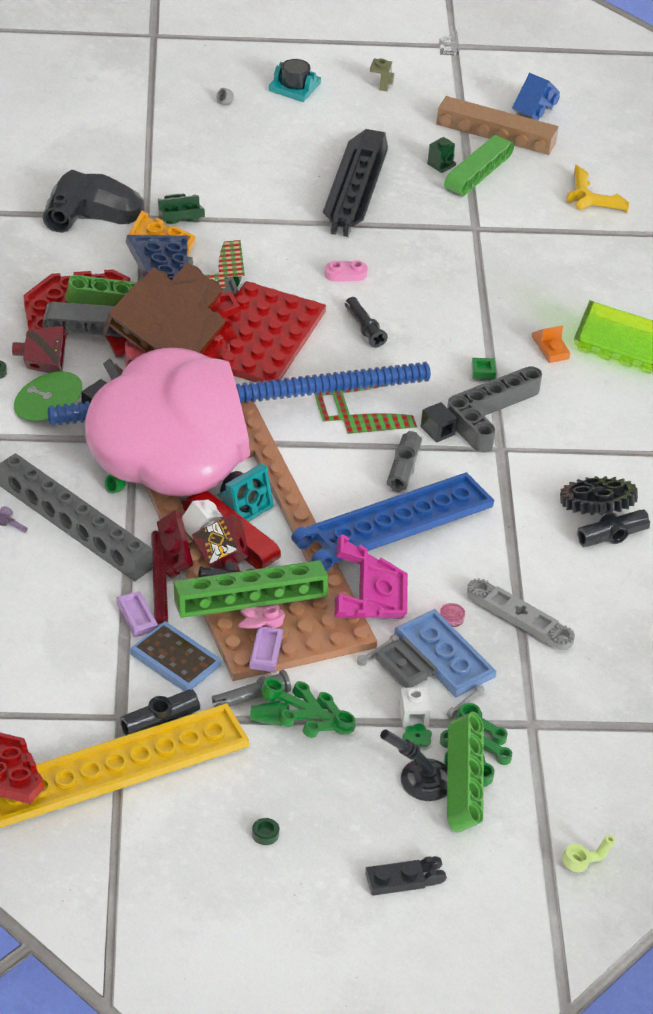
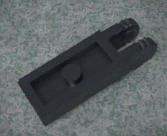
[365,856,447,896]

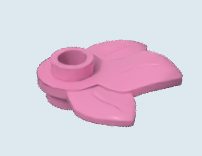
[238,604,285,628]

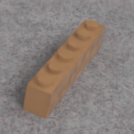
[436,96,559,155]

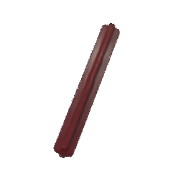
[151,530,168,625]

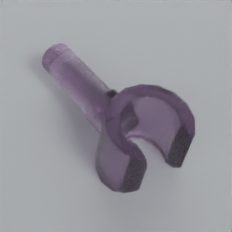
[0,506,28,533]

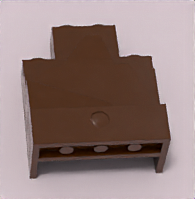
[102,262,226,354]

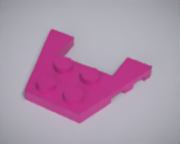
[334,534,408,618]

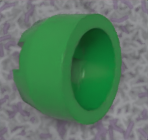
[105,475,126,494]

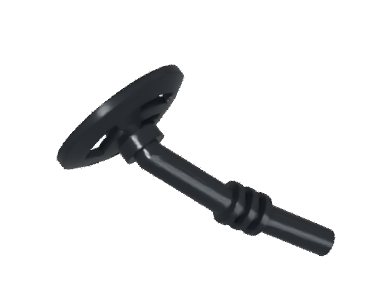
[380,729,447,801]

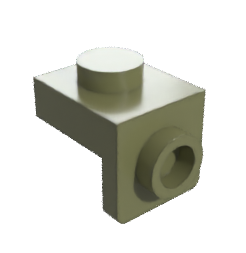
[370,58,395,92]

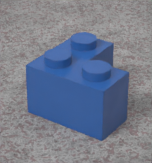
[512,72,560,120]

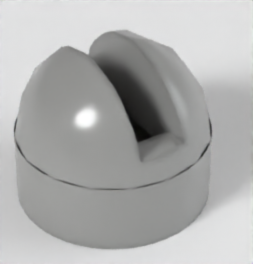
[217,88,234,104]

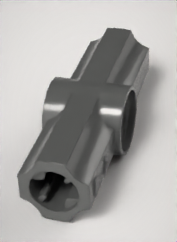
[387,431,422,492]

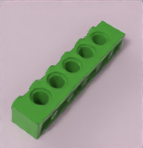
[173,560,328,618]

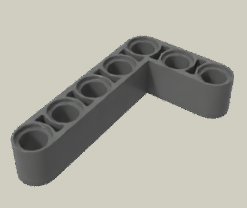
[447,366,542,453]

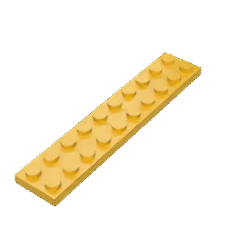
[0,703,249,828]

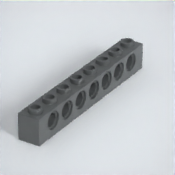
[0,453,152,582]

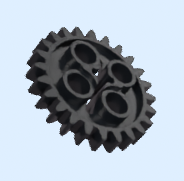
[560,476,638,516]

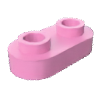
[325,260,368,282]

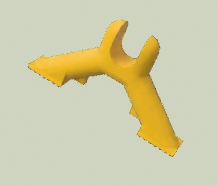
[566,164,629,213]

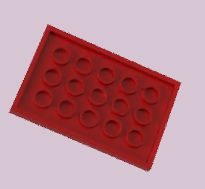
[202,281,326,383]

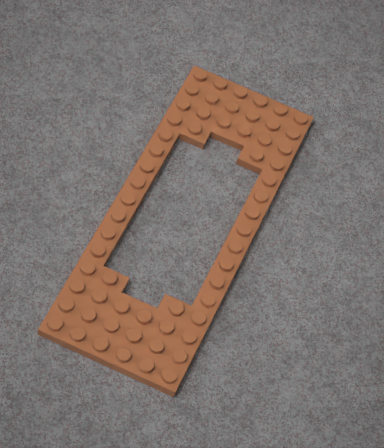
[145,400,377,681]

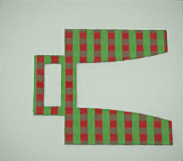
[315,384,417,434]

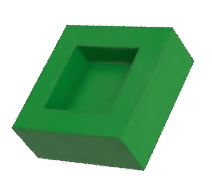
[471,358,496,380]

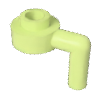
[562,834,616,872]

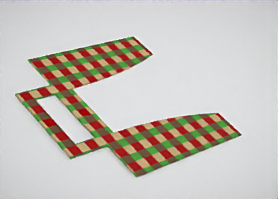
[205,240,245,288]

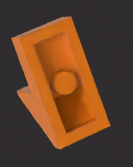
[531,325,570,363]

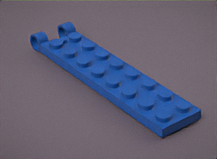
[291,472,494,571]

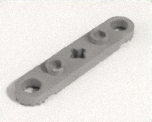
[467,578,575,650]

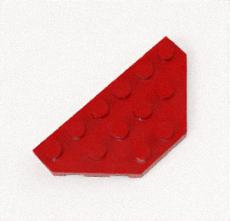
[23,269,130,335]
[0,732,44,804]

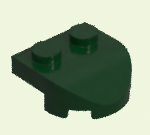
[158,193,205,224]

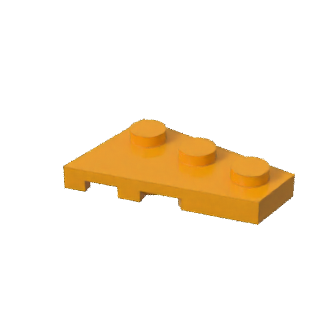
[128,211,196,255]

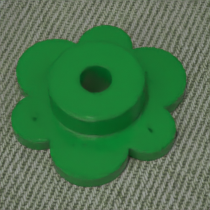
[402,723,432,747]

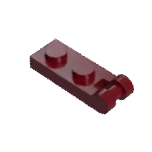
[156,510,193,579]

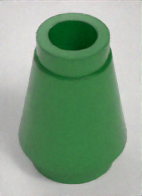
[250,700,290,726]

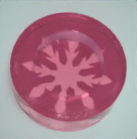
[440,603,465,627]

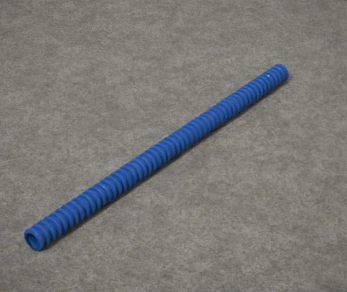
[48,361,431,426]

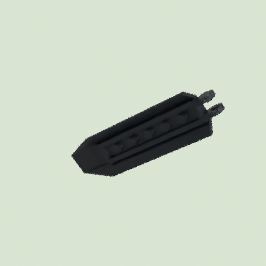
[323,129,388,237]

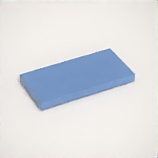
[394,609,496,697]

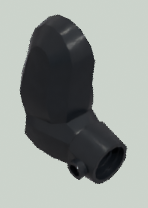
[42,170,145,233]

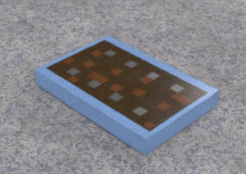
[130,621,222,691]

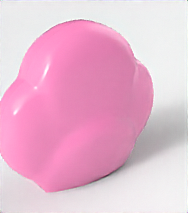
[85,348,250,497]

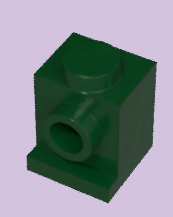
[427,137,456,173]

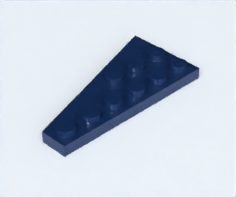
[126,235,188,280]

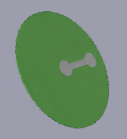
[14,371,82,421]

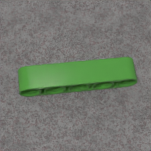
[444,135,514,196]
[65,275,136,306]
[447,712,484,833]

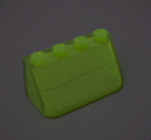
[574,300,653,374]

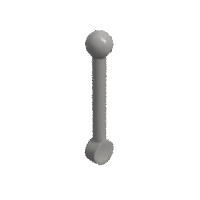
[357,635,399,666]
[447,686,485,719]

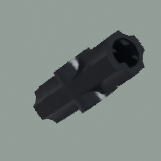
[577,509,650,547]
[120,689,200,736]

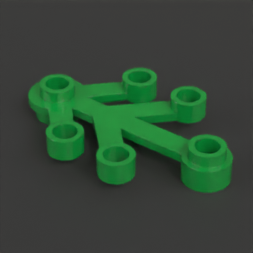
[261,677,356,738]
[440,703,512,787]

